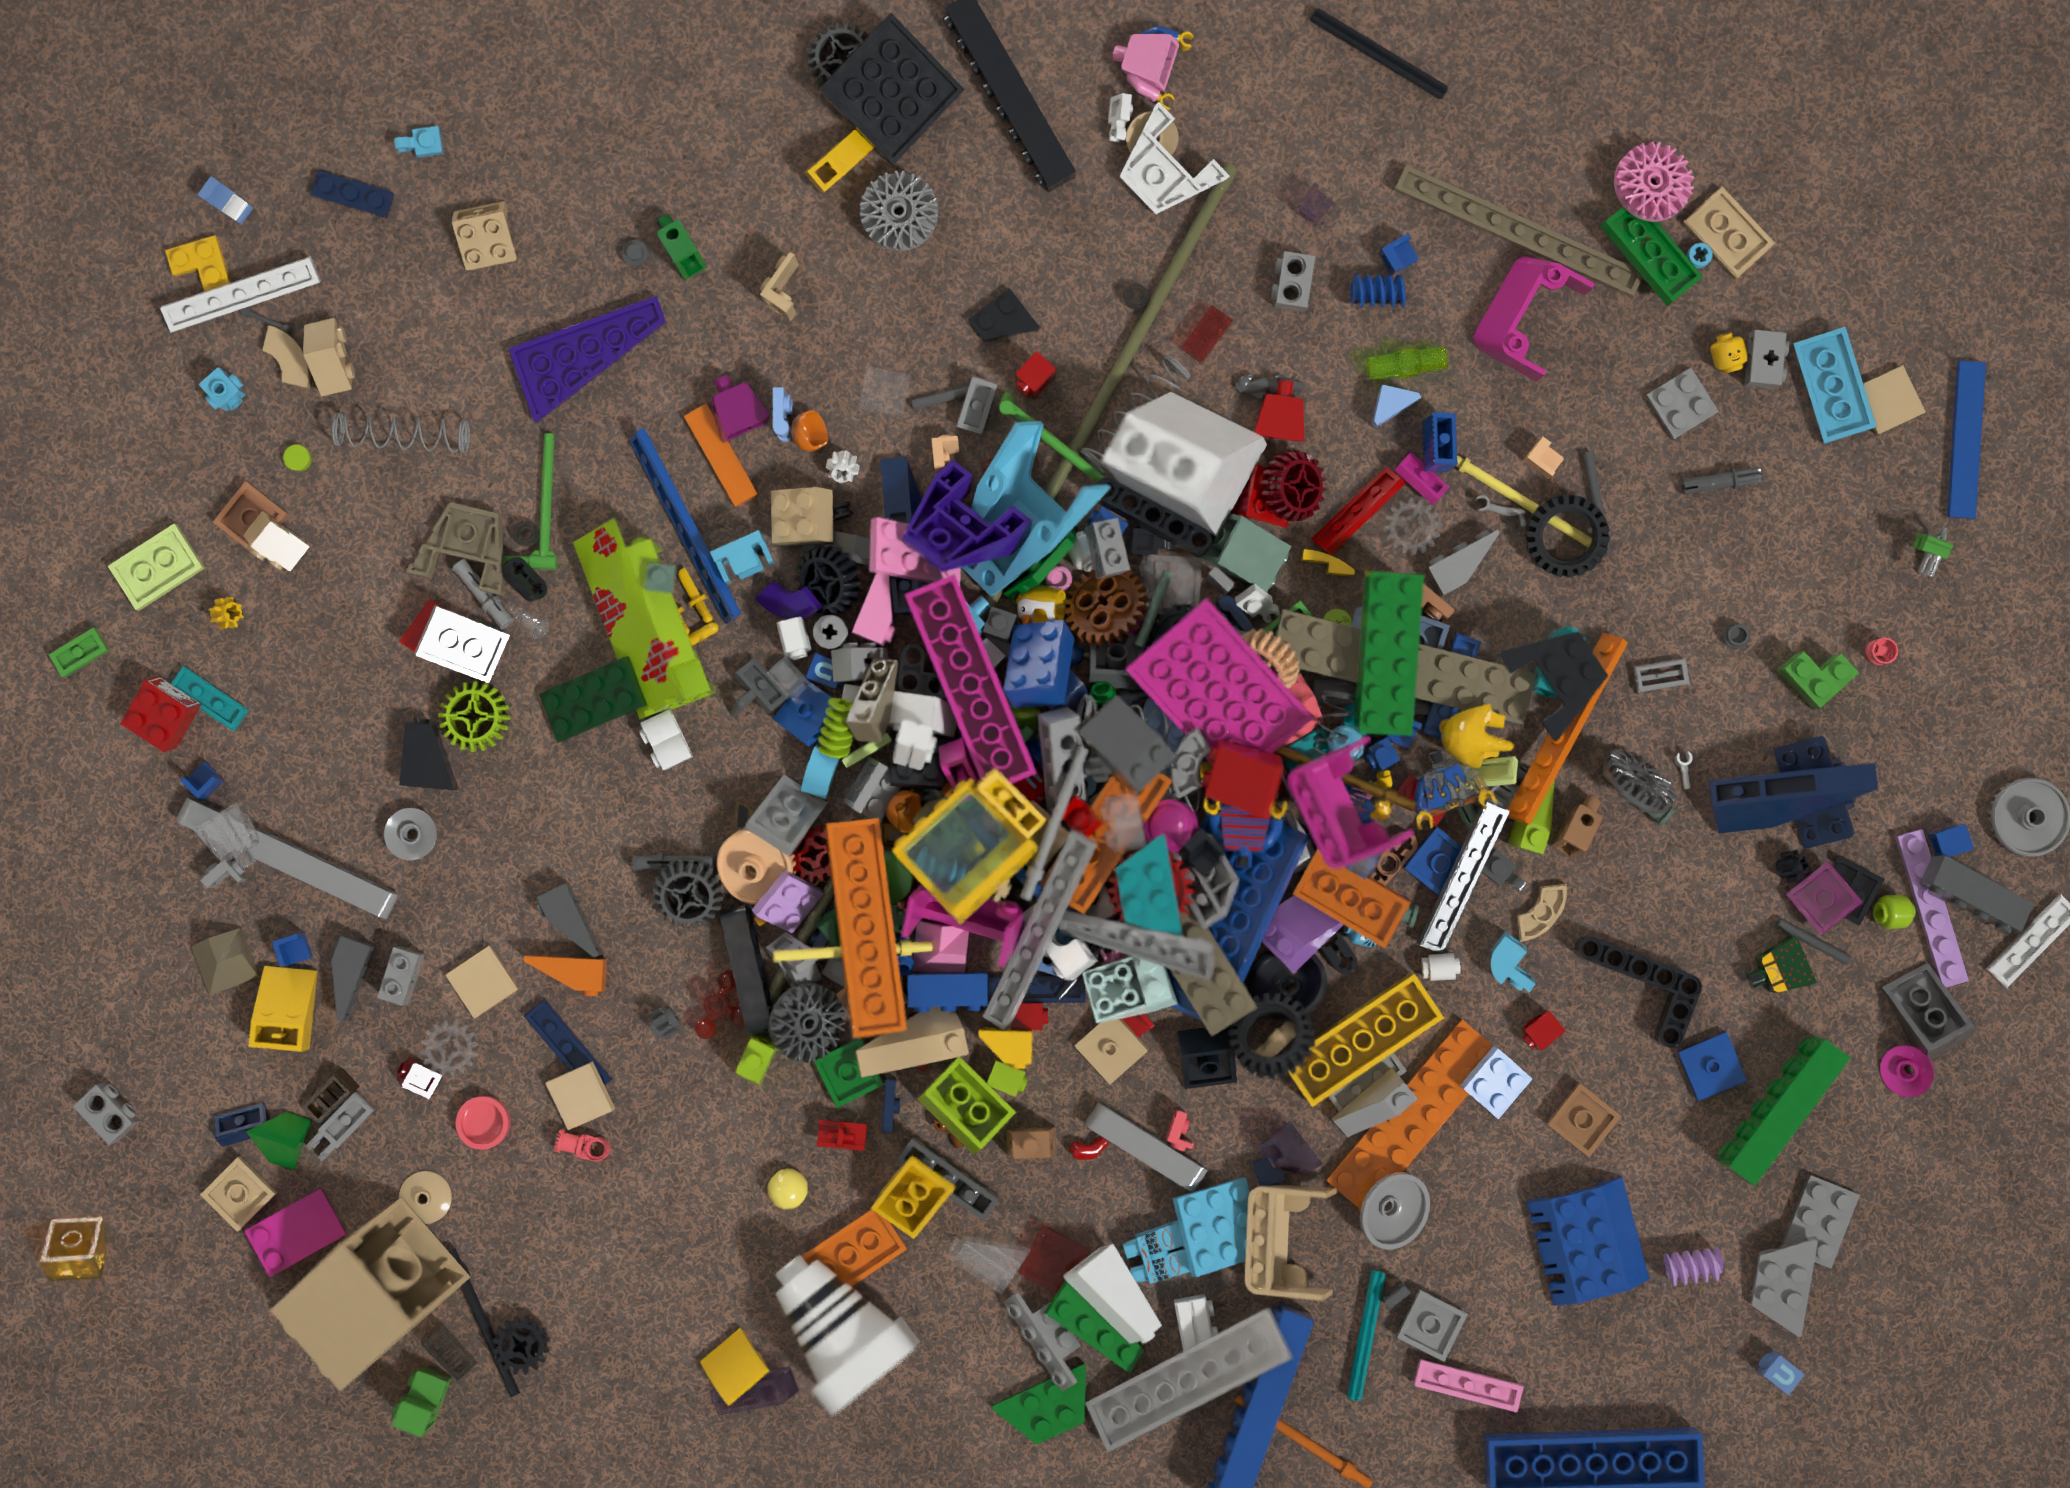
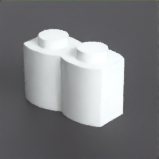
[776,617,812,660]
[639,709,693,771]

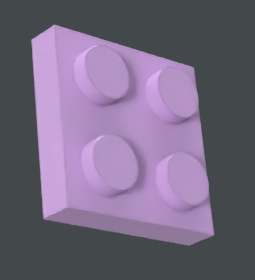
[752,870,824,933]

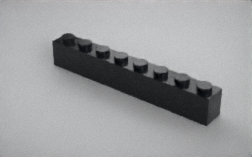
[943,0,1076,192]

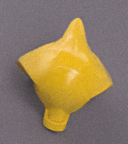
[1439,704,1514,768]

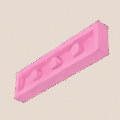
[1413,1358,1524,1412]

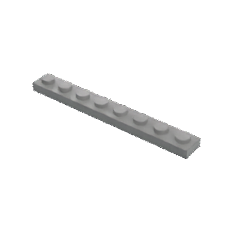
[983,830,1098,1030]

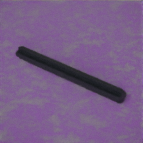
[1311,8,1448,99]

